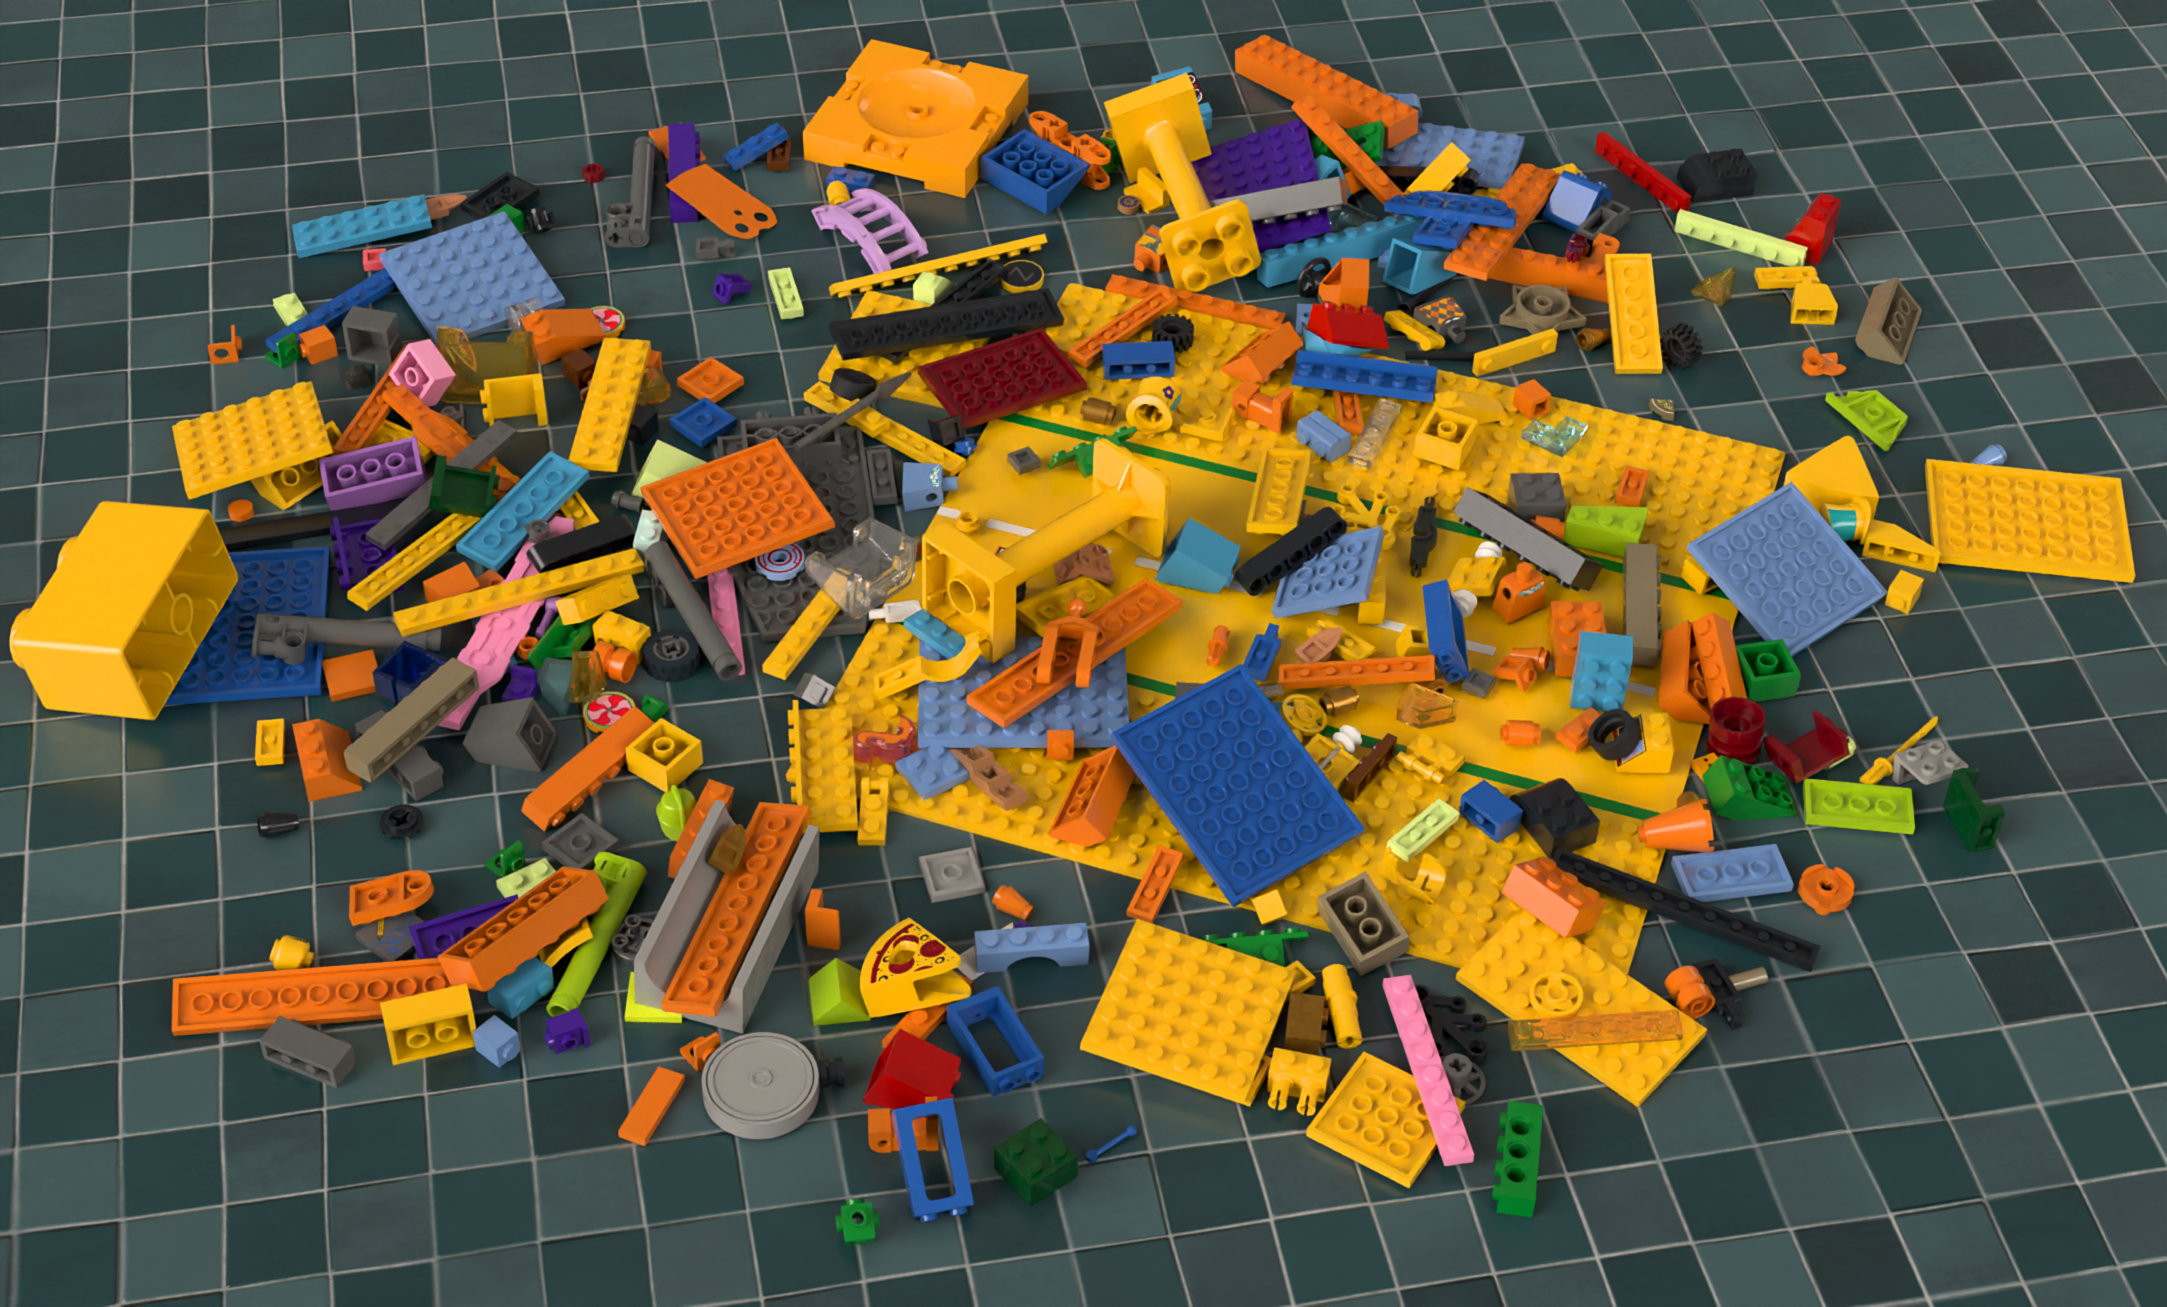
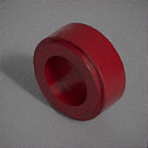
[582,163,605,183]

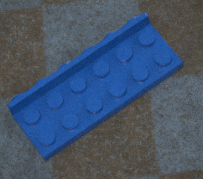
[1291,350,1438,403]

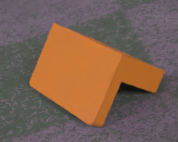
[805,889,841,951]

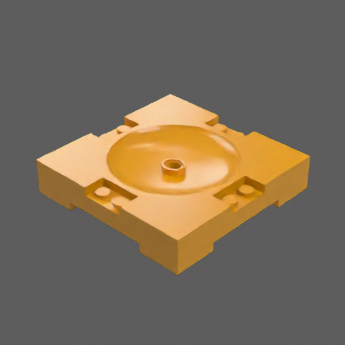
[803,39,1028,198]

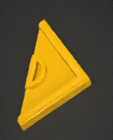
[1180,408,1235,442]

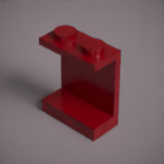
[1763,710,1850,784]

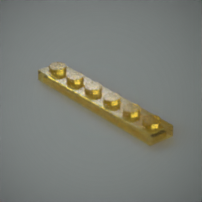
[1507,1010,1684,1051]

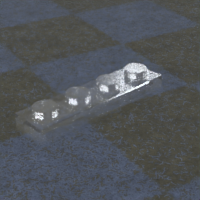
[1348,398,1402,469]

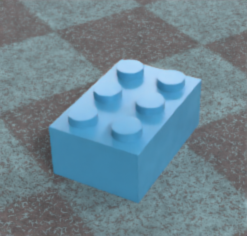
[1570,631,1633,712]

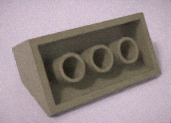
[1855,277,1922,365]

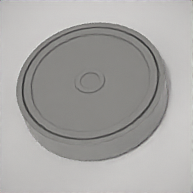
[702,1032,820,1139]

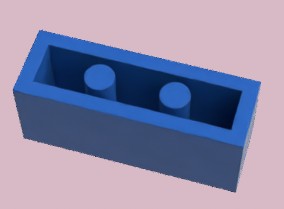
[1102,341,1175,380]

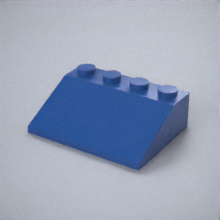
[981,129,1090,214]

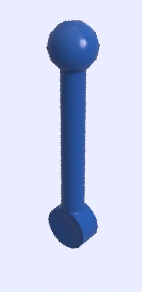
[1086,1125,1137,1163]

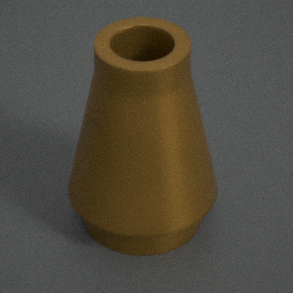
[1576,328,1611,351]

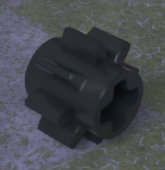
[526,207,555,234]

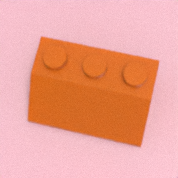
[1220,321,1304,384]
[292,719,363,802]

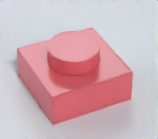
[363,248,386,271]

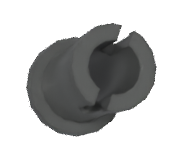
[611,490,645,513]

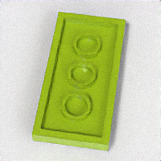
[1803,778,1915,835]

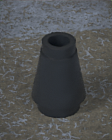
[257,812,299,839]

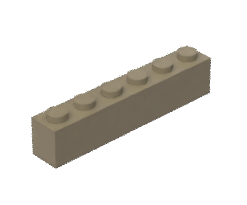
[1623,542,1662,667]
[343,657,479,783]

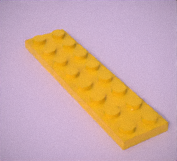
[568,338,651,472]

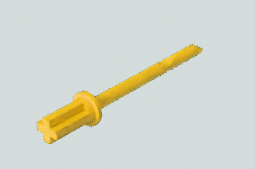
[1860,716,1938,785]

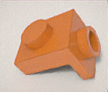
[1047,730,1074,760]

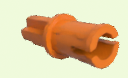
[1206,625,1230,668]

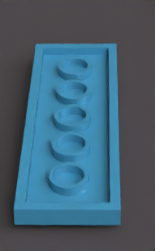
[292,194,432,258]
[456,451,590,572]

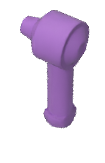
[535,596,563,639]

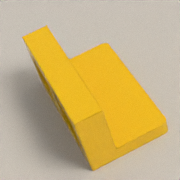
[1124,166,1170,214]

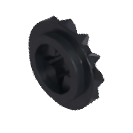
[380,804,424,841]

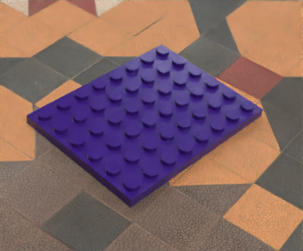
[1191,119,1332,253]

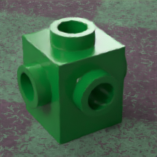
[835,1198,880,1246]

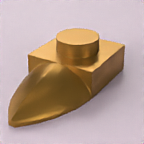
[707,824,746,876]

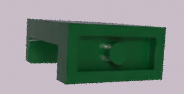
[428,455,500,518]
[1942,766,2005,853]

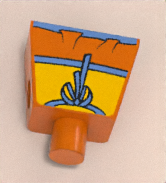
[1134,225,1169,273]

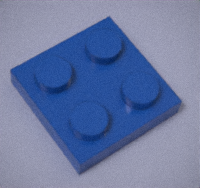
[669,397,737,448]

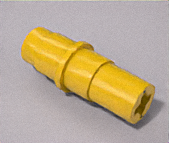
[1322,964,1363,1049]

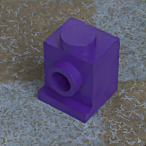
[543,1008,591,1054]

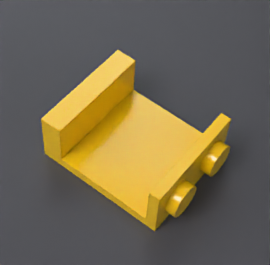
[480,373,548,427]

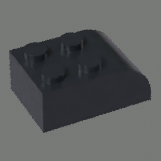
[1676,149,1757,203]
[1509,778,1600,860]

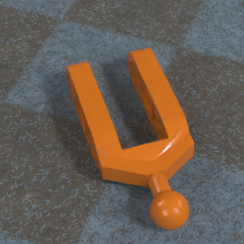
[1036,597,1099,688]

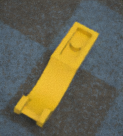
[874,631,982,700]

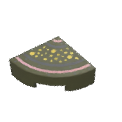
[1648,398,1674,421]

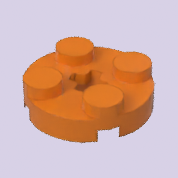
[1797,864,1854,915]

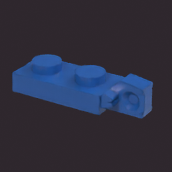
[1243,623,1281,682]

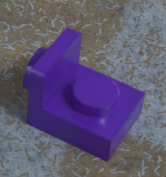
[712,274,752,304]
[502,665,539,702]

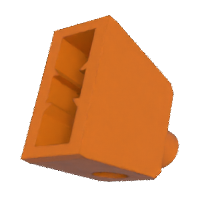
[423,562,481,603]

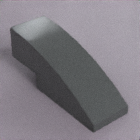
[1576,199,1630,241]

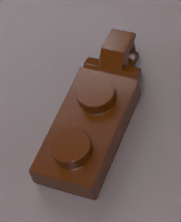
[767,127,792,172]

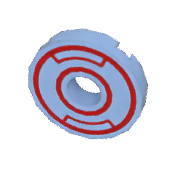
[755,543,805,581]

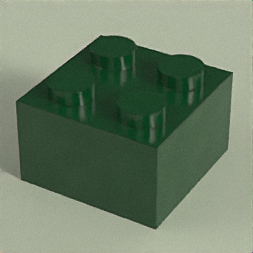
[994,1118,1078,1207]

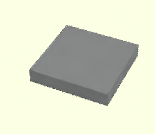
[919,847,985,903]

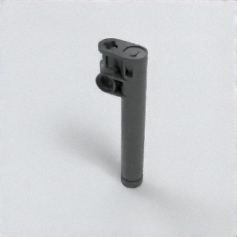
[604,136,656,248]
[645,541,742,681]
[252,613,442,665]

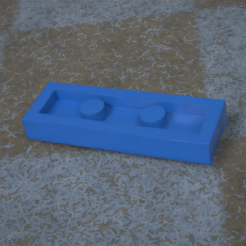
[723,123,789,171]

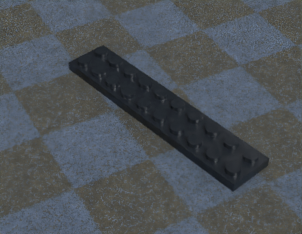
[829,288,1064,361]

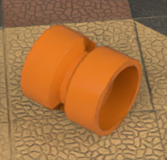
[589,641,638,683]
[1665,965,1715,1019]

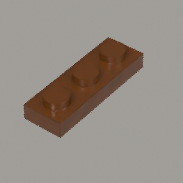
[1344,733,1397,802]

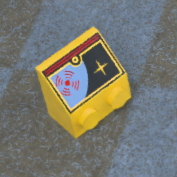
[1611,713,1674,773]

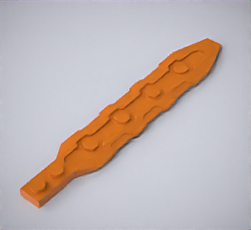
[382,384,563,523]

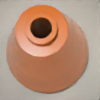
[1637,799,1714,853]

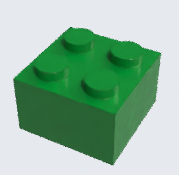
[1735,639,1801,702]

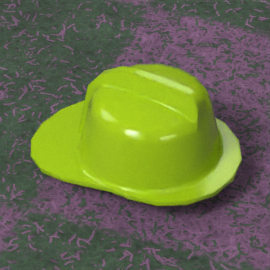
[656,784,697,842]

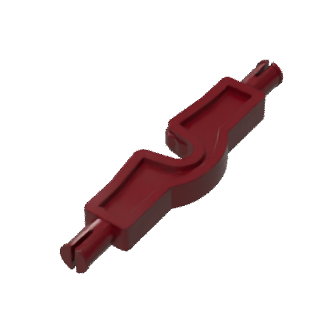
[1565,233,1590,263]

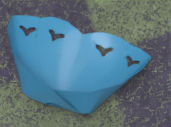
[1301,322,1373,356]

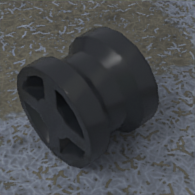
[819,1057,845,1088]

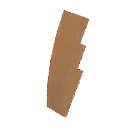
[948,745,1028,811]

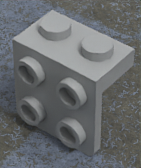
[1892,740,1968,785]

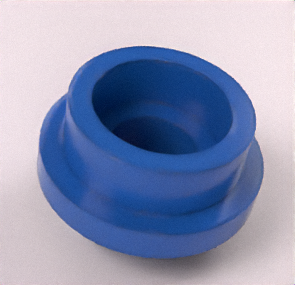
[954,437,978,456]

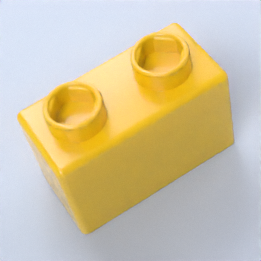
[10,501,238,720]

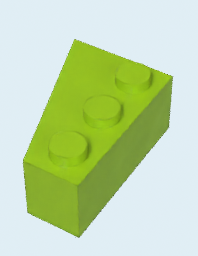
[1563,506,1649,558]

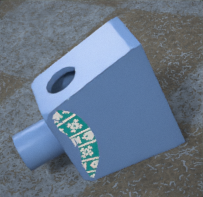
[902,462,958,512]

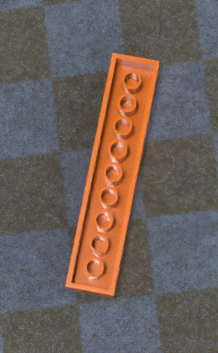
[1235,34,1418,149]

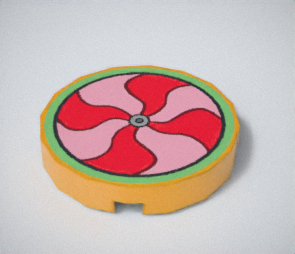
[590,306,625,338]
[583,692,635,733]

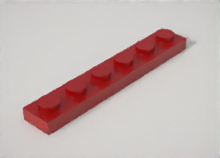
[1595,131,1691,214]

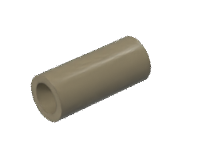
[1728,967,1768,991]

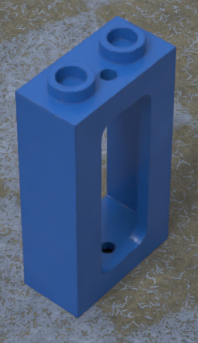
[1422,579,1470,683]
[947,986,1045,1097]
[891,1098,974,1223]

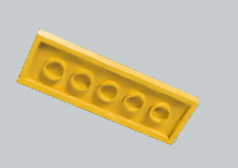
[1604,254,1663,374]
[1247,447,1311,536]

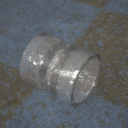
[504,297,544,336]

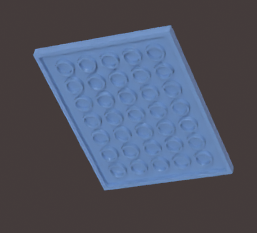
[918,636,1129,748]

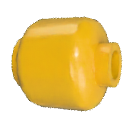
[269,935,314,970]

